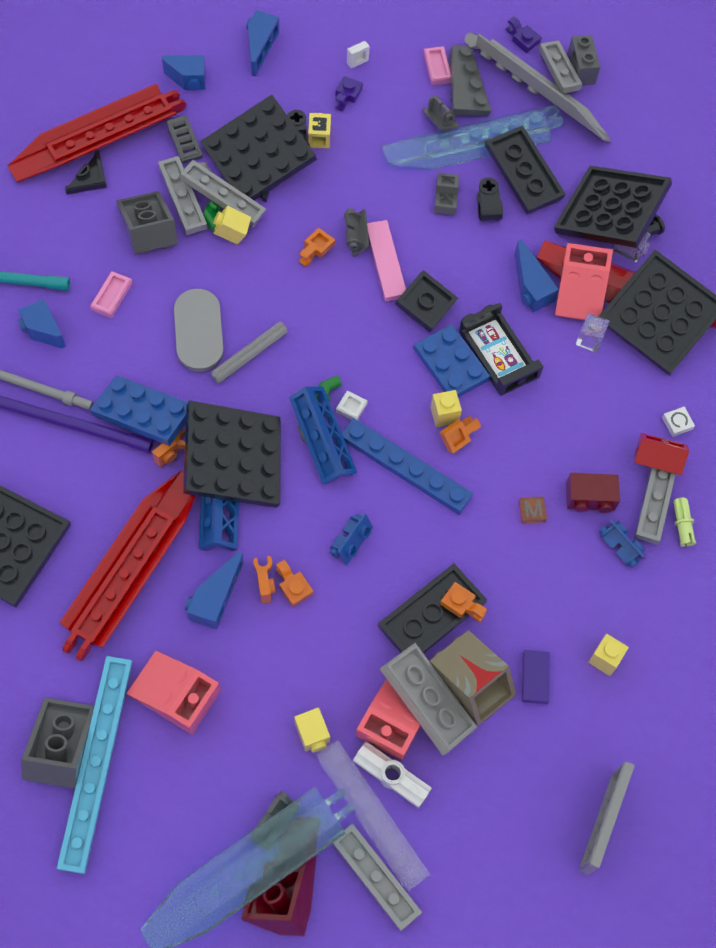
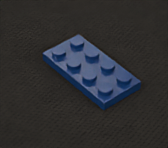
[90,375,188,446]

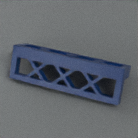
[289,386,357,484]
[199,496,239,551]

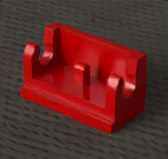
[634,433,690,475]

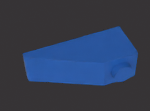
[246,10,279,76]
[515,239,559,312]
[185,552,244,629]

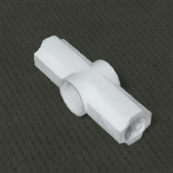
[353,741,432,808]

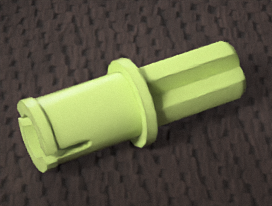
[674,497,696,547]

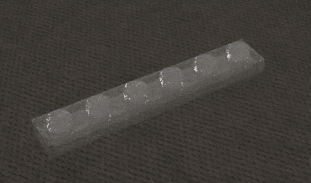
[316,740,431,892]

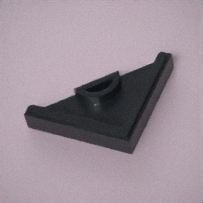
[65,151,107,195]

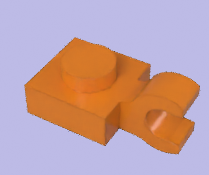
[299,228,336,267]
[439,416,481,454]
[152,429,185,468]
[253,556,275,604]
[276,560,314,607]
[440,582,487,622]

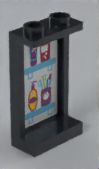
[459,303,544,396]

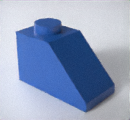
[162,55,206,90]
[17,299,66,348]

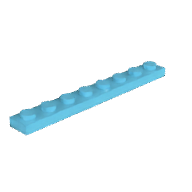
[57,656,133,875]

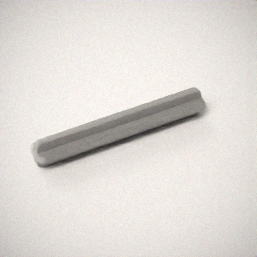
[211,322,287,383]

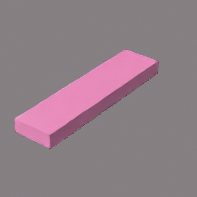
[367,220,406,302]

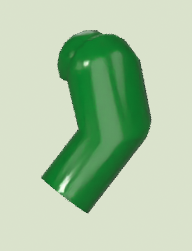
[203,200,221,233]
[315,375,342,403]

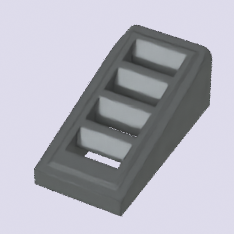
[167,116,203,164]

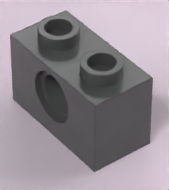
[567,35,600,85]

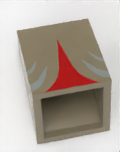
[430,630,516,726]

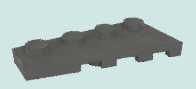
[450,45,491,117]

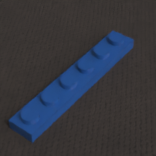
[342,418,473,515]

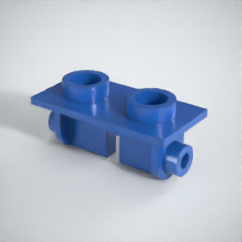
[329,513,373,565]
[599,519,646,568]

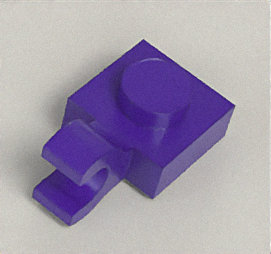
[506,16,542,53]
[335,76,363,111]

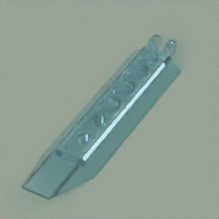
[382,106,564,170]
[140,787,356,948]

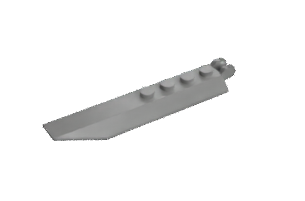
[465,32,611,142]

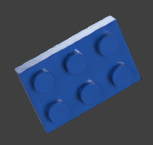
[413,324,490,397]

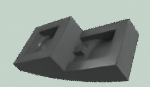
[434,173,459,215]

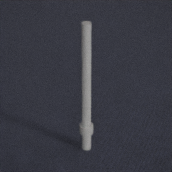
[0,370,94,410]

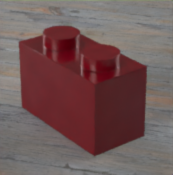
[566,473,620,513]

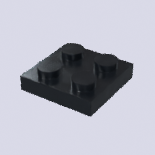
[395,270,458,332]

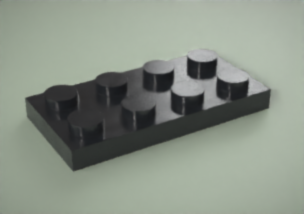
[484,125,566,215]
[378,563,487,654]

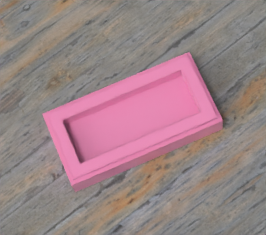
[423,46,452,86]
[90,271,133,319]

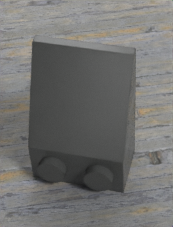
[116,191,178,254]
[22,697,95,789]

